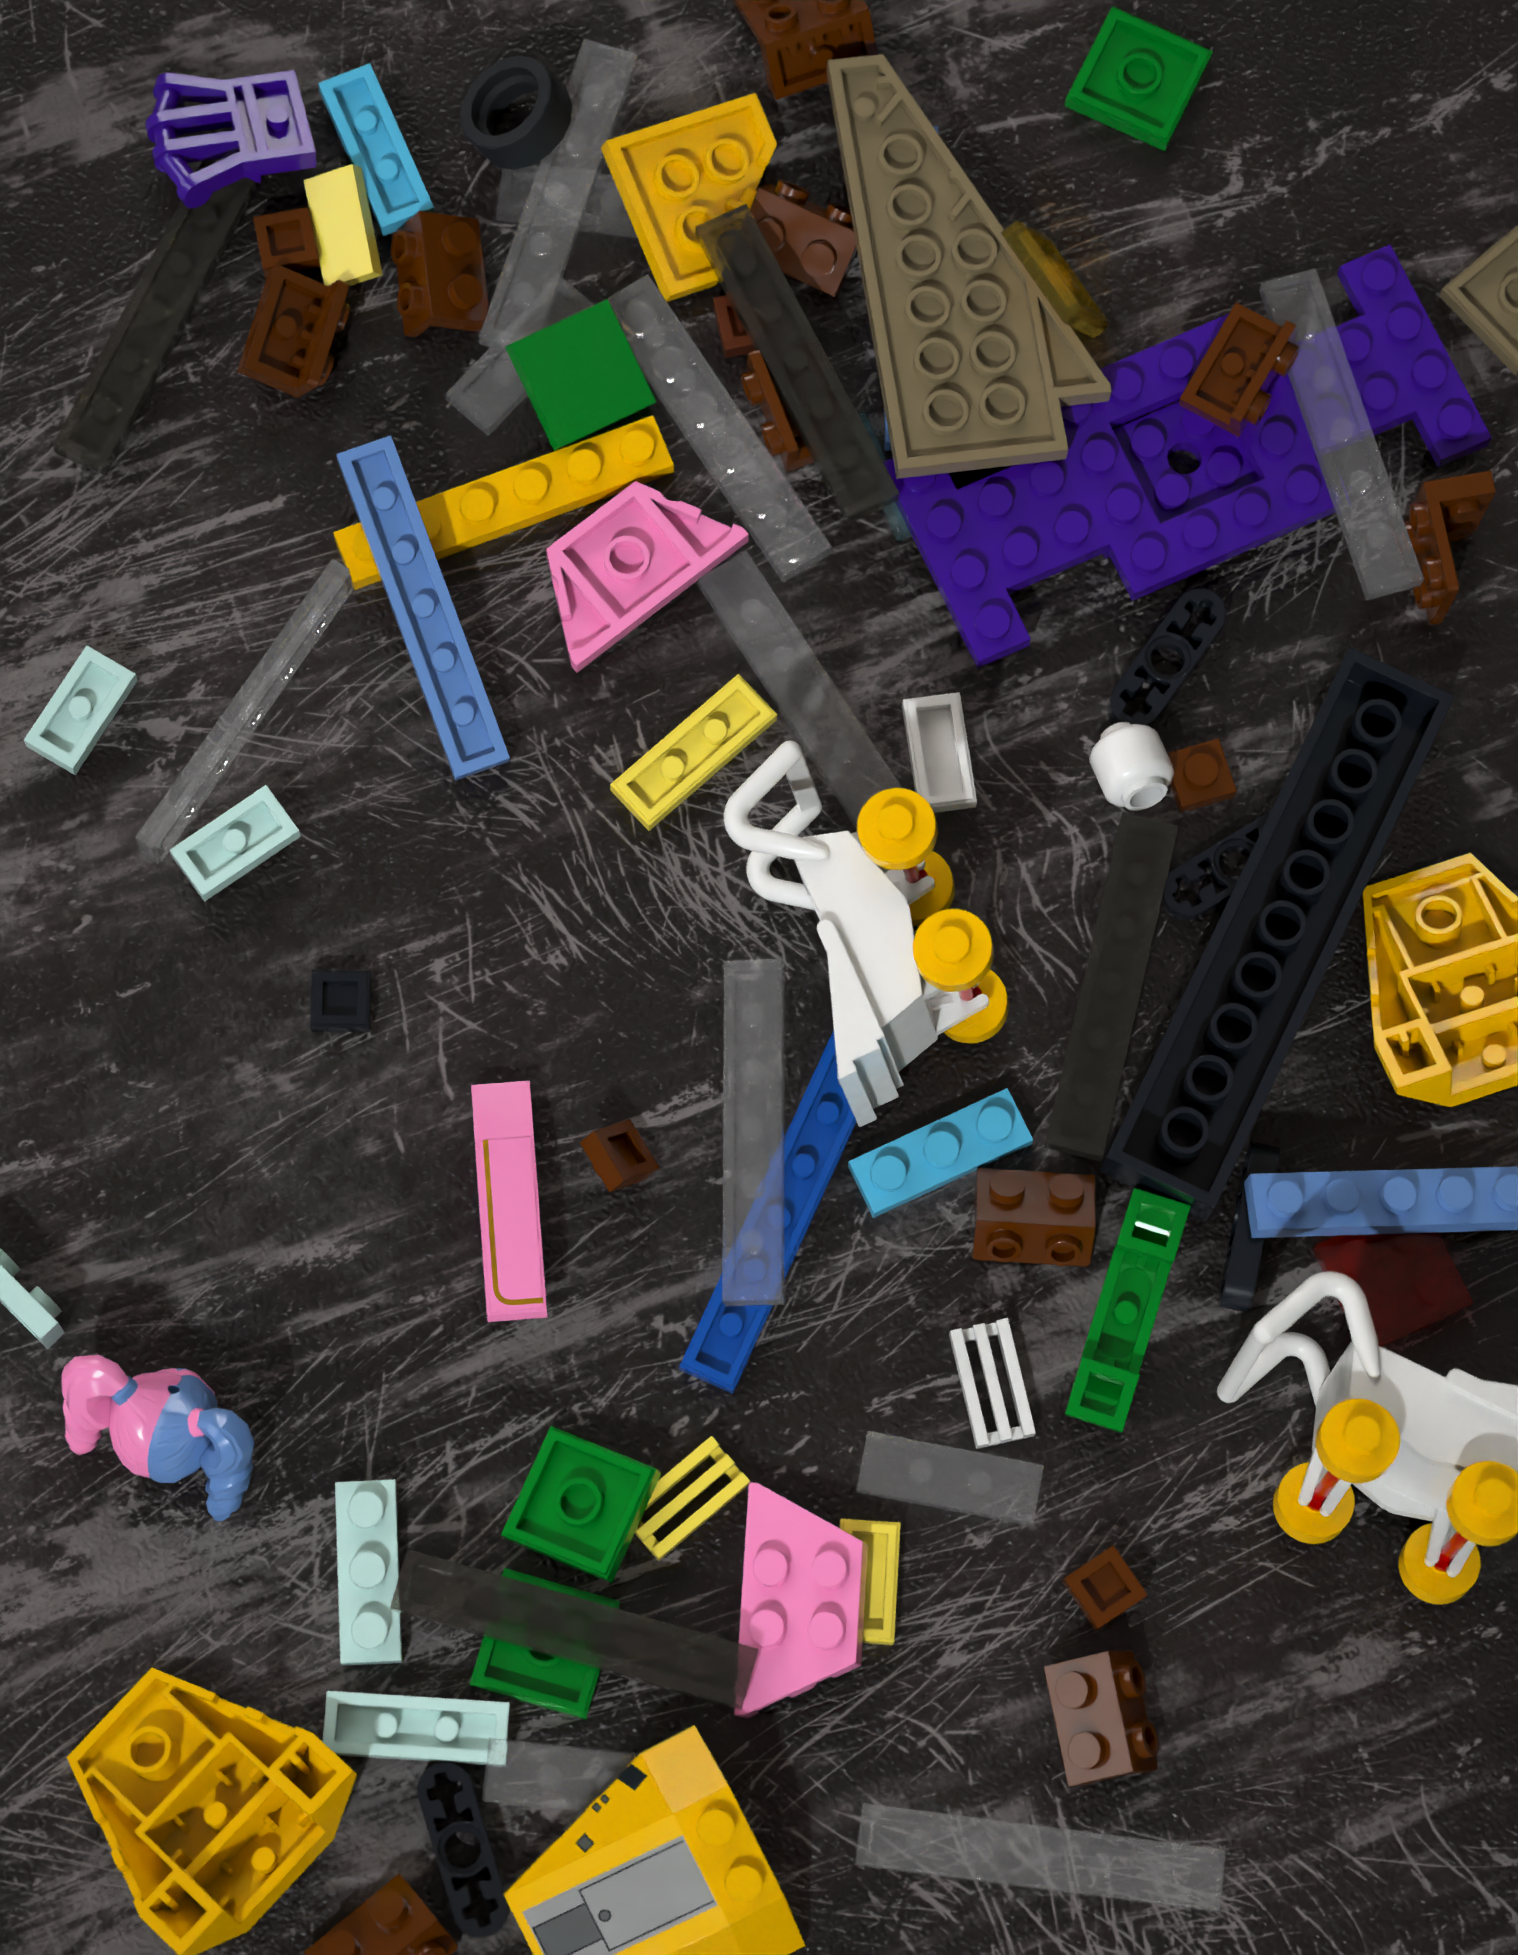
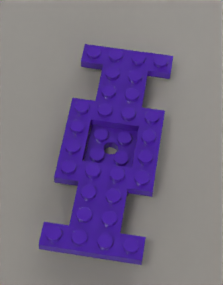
[880,245,1492,668]

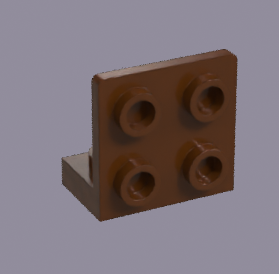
[733,0,878,100]
[1400,471,1496,625]

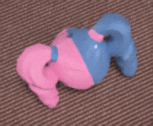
[61,1355,254,1521]

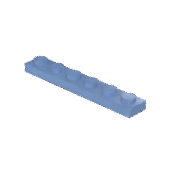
[337,435,510,781]
[1244,1166,1518,1238]

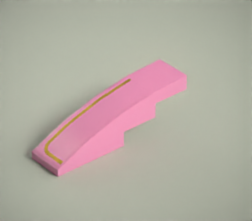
[471,1080,547,1322]

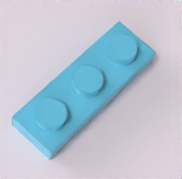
[318,63,435,236]
[848,1088,1033,1218]

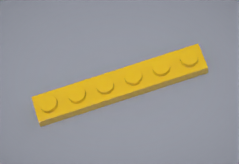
[333,415,674,590]

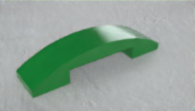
[1064,1188,1191,1433]

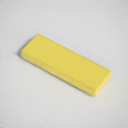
[610,674,777,831]

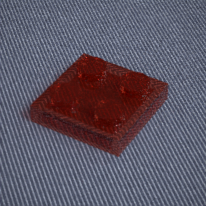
[1312,1232,1474,1347]

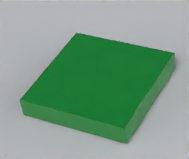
[1065,6,1213,151]
[505,299,656,451]
[501,1426,661,1583]
[469,1568,620,1720]

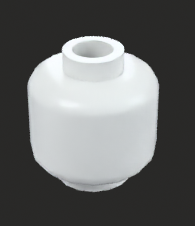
[1089,722,1174,811]

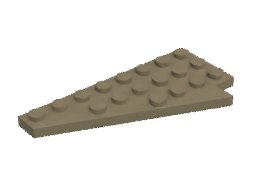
[826,54,1112,479]

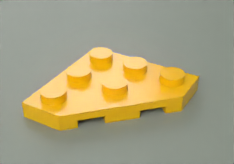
[601,93,777,302]

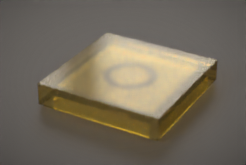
[1001,221,1109,339]

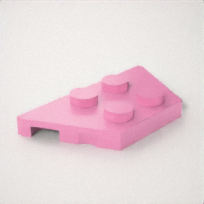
[546,481,749,673]
[734,1483,868,1718]

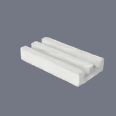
[949,1318,1036,1449]

